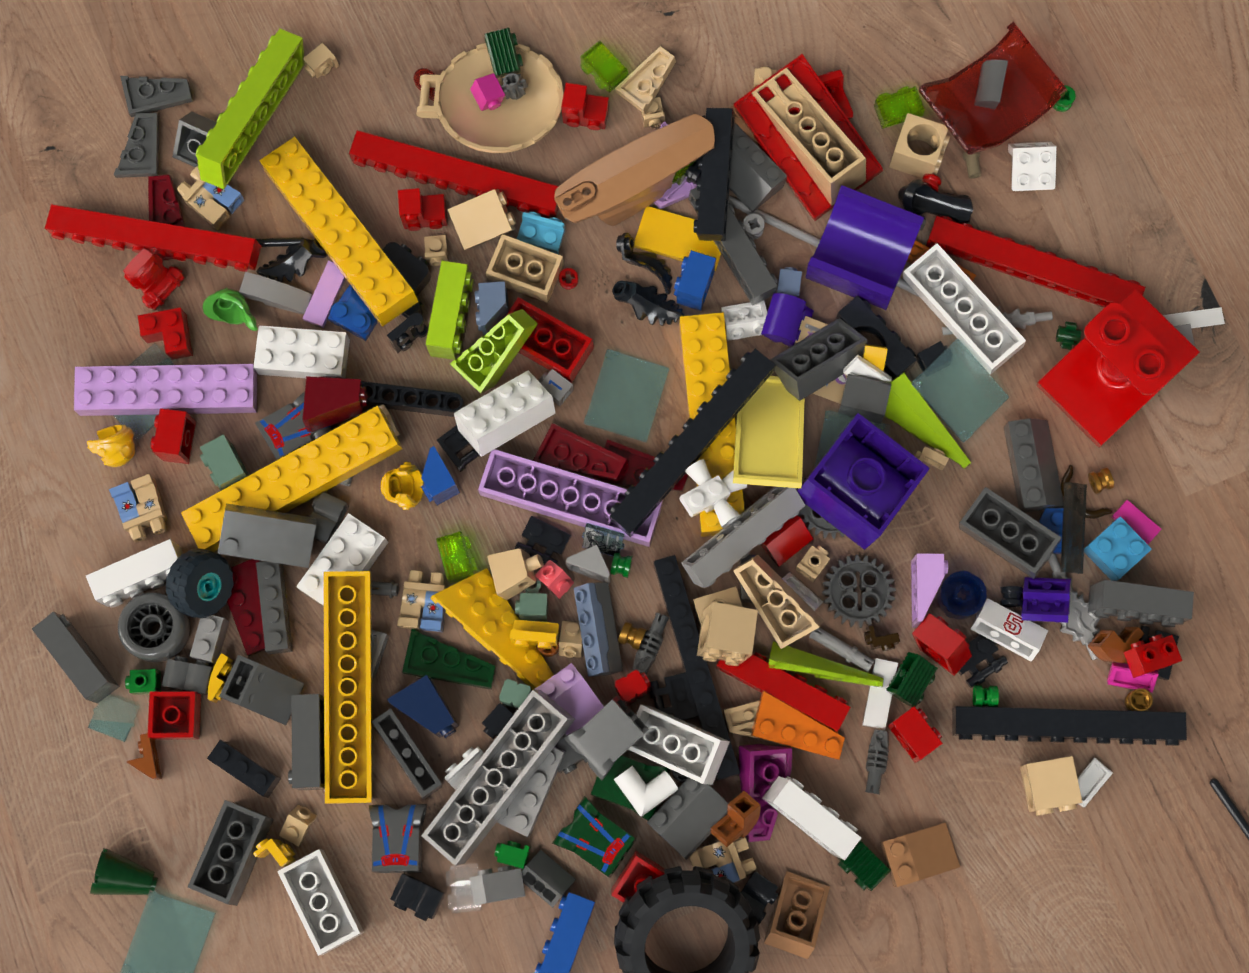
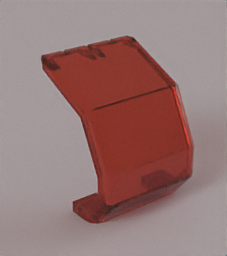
[919,22,1068,155]

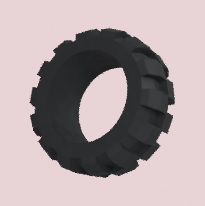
[614,866,761,973]

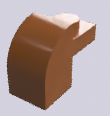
[1088,627,1144,663]
[711,791,761,847]

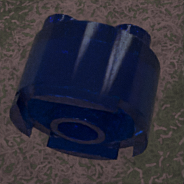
[937,571,987,620]

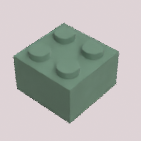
[200,434,249,490]

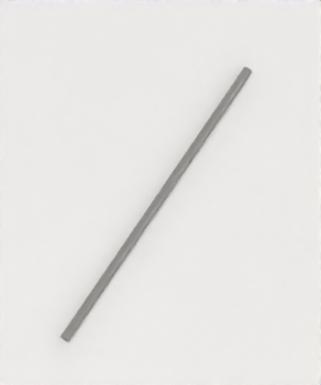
[728,196,919,297]

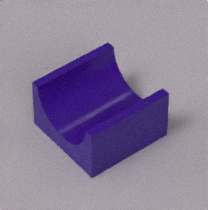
[805,185,924,310]
[797,413,930,550]

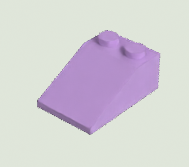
[911,553,948,628]
[534,663,604,735]

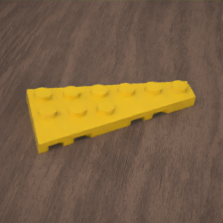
[430,568,554,690]

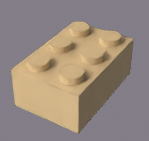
[486,234,564,303]

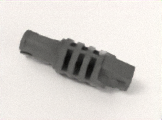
[632,613,669,674]
[865,729,889,795]

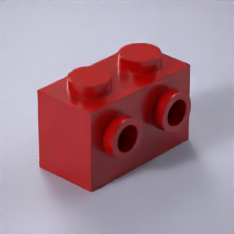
[1123,634,1183,678]

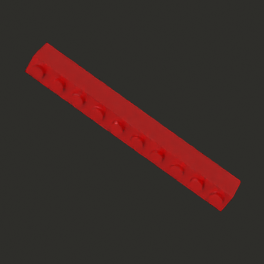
[349,130,559,218]
[44,204,261,272]
[926,216,1146,308]

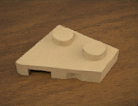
[723,700,768,741]

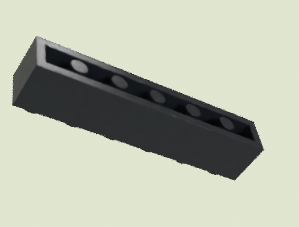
[693,108,735,241]

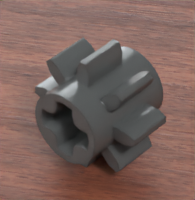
[500,73,528,100]

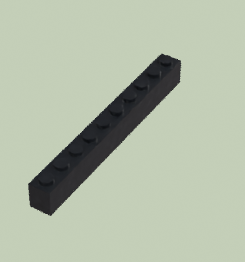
[609,348,776,537]
[653,555,740,781]
[952,706,1187,746]

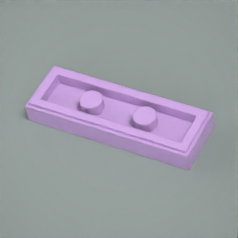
[302,260,346,328]

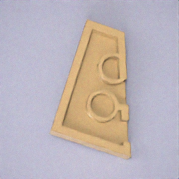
[615,46,676,114]

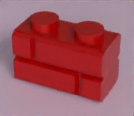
[615,670,651,706]

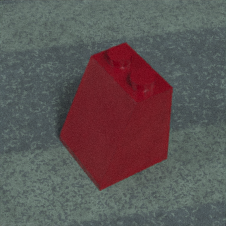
[302,376,368,432]

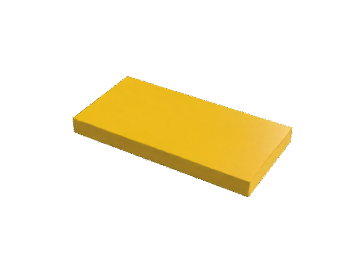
[634,206,721,271]

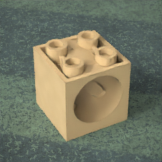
[889,113,951,178]
[697,602,758,666]
[1020,756,1083,816]

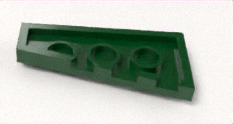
[402,629,496,690]

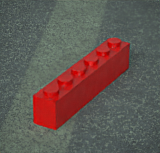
[716,652,851,733]

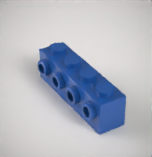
[534,892,595,973]

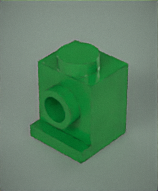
[125,669,161,695]
[494,841,531,869]

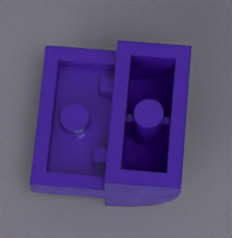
[761,293,814,347]
[1022,577,1071,623]

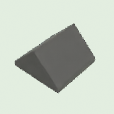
[838,374,891,424]

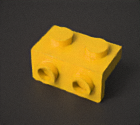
[510,620,559,649]
[253,838,296,867]

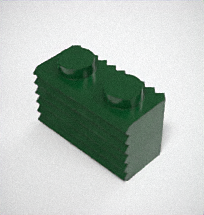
[484,28,523,78]
[886,652,938,707]
[837,840,891,891]

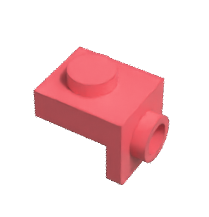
[535,560,574,599]

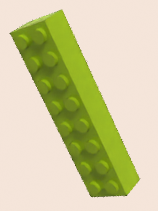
[196,28,305,189]

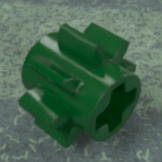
[1056,321,1082,350]

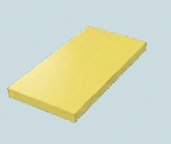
[733,376,805,488]

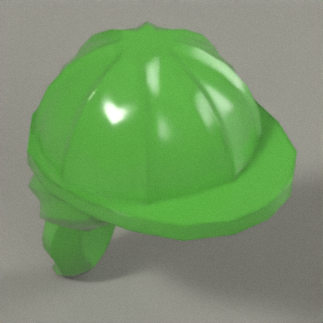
[202,288,258,331]

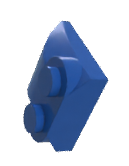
[328,285,378,341]

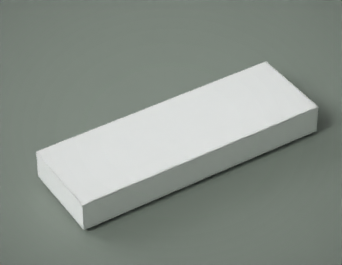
[862,658,898,730]

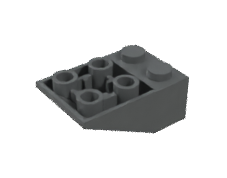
[219,655,305,725]

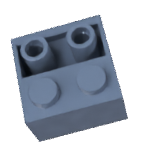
[475,281,509,336]

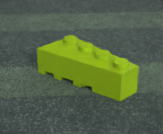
[450,309,538,393]

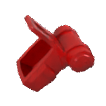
[123,248,185,310]

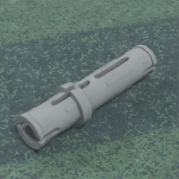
[809,627,875,673]

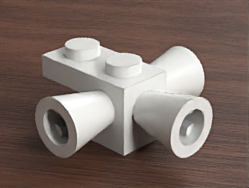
[679,459,747,528]

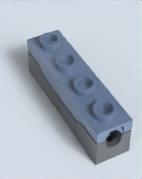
[574,583,623,677]

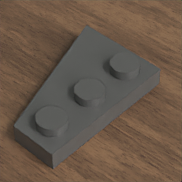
[120,76,193,117]
[114,113,159,178]

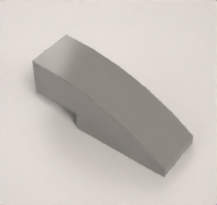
[239,272,312,315]

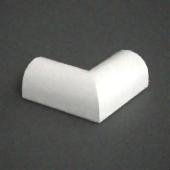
[614,765,678,817]

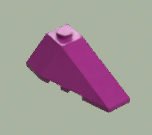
[739,744,792,842]

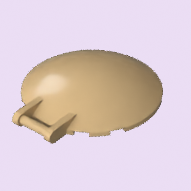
[416,43,563,153]

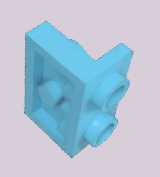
[517,212,565,254]

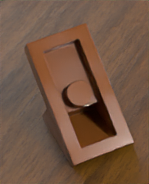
[126,733,162,780]

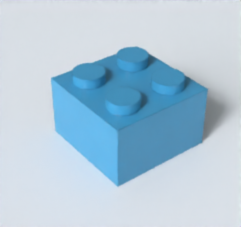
[1082,516,1152,581]

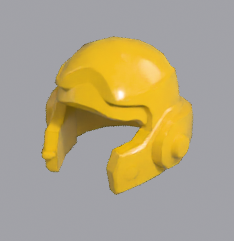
[87,425,135,467]
[381,462,424,510]

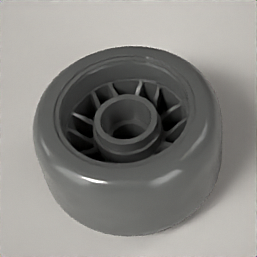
[118,593,190,662]

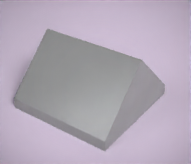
[566,545,611,585]

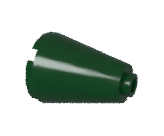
[90,848,158,895]

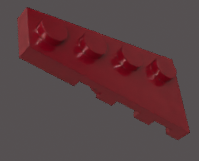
[148,175,185,260]
[533,423,629,481]
[592,439,689,492]
[227,559,265,656]

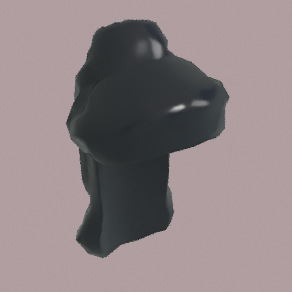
[898,179,973,224]

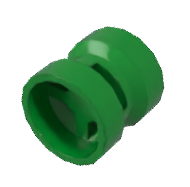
[972,685,999,707]

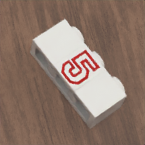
[971,598,1048,661]

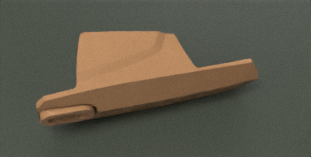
[554,114,715,226]

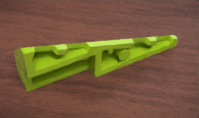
[884,373,971,469]
[769,641,884,688]

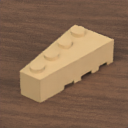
[733,554,824,649]

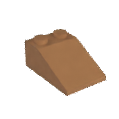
[880,822,960,887]
[764,871,830,959]

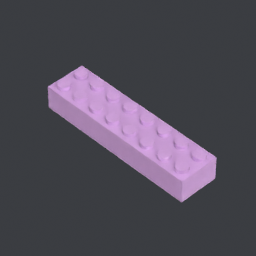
[74,364,257,416]
[478,449,663,547]

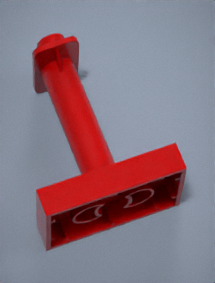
[1036,289,1200,448]

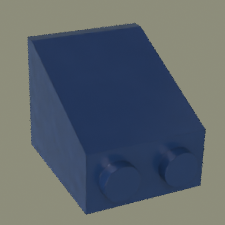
[387,675,459,738]

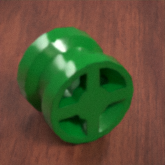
[1051,85,1076,112]
[610,553,633,578]

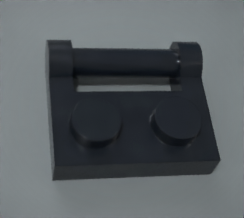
[387,313,428,353]
[437,425,480,472]

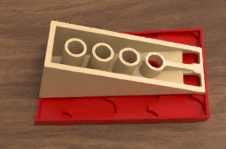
[733,54,883,221]

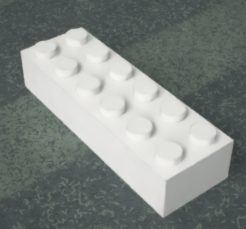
[903,243,1026,375]

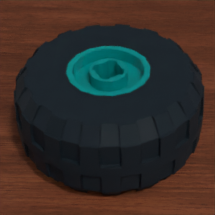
[166,549,234,618]

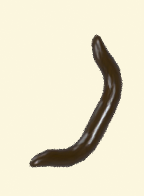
[1061,465,1113,519]

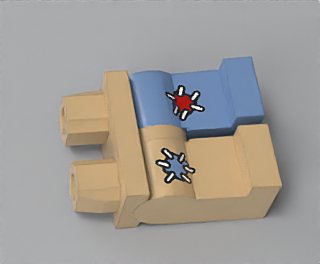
[177,166,244,231]
[109,474,168,542]
[397,570,446,632]
[690,837,757,883]

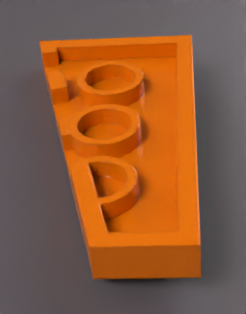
[751,691,845,760]

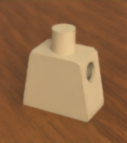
[487,549,544,600]

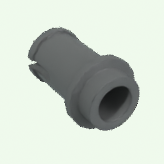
[371,580,399,598]

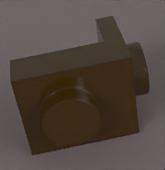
[864,625,900,651]

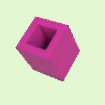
[470,73,505,111]

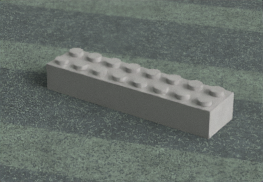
[421,690,575,866]

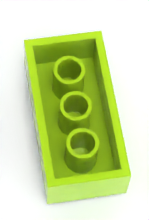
[425,261,474,360]

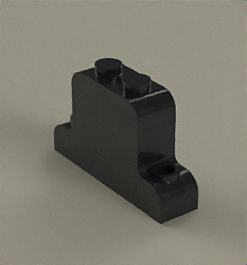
[382,242,431,319]

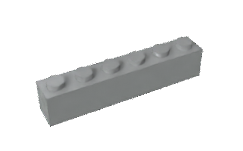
[681,486,806,588]

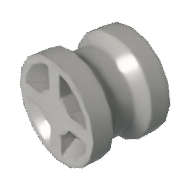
[743,213,765,240]

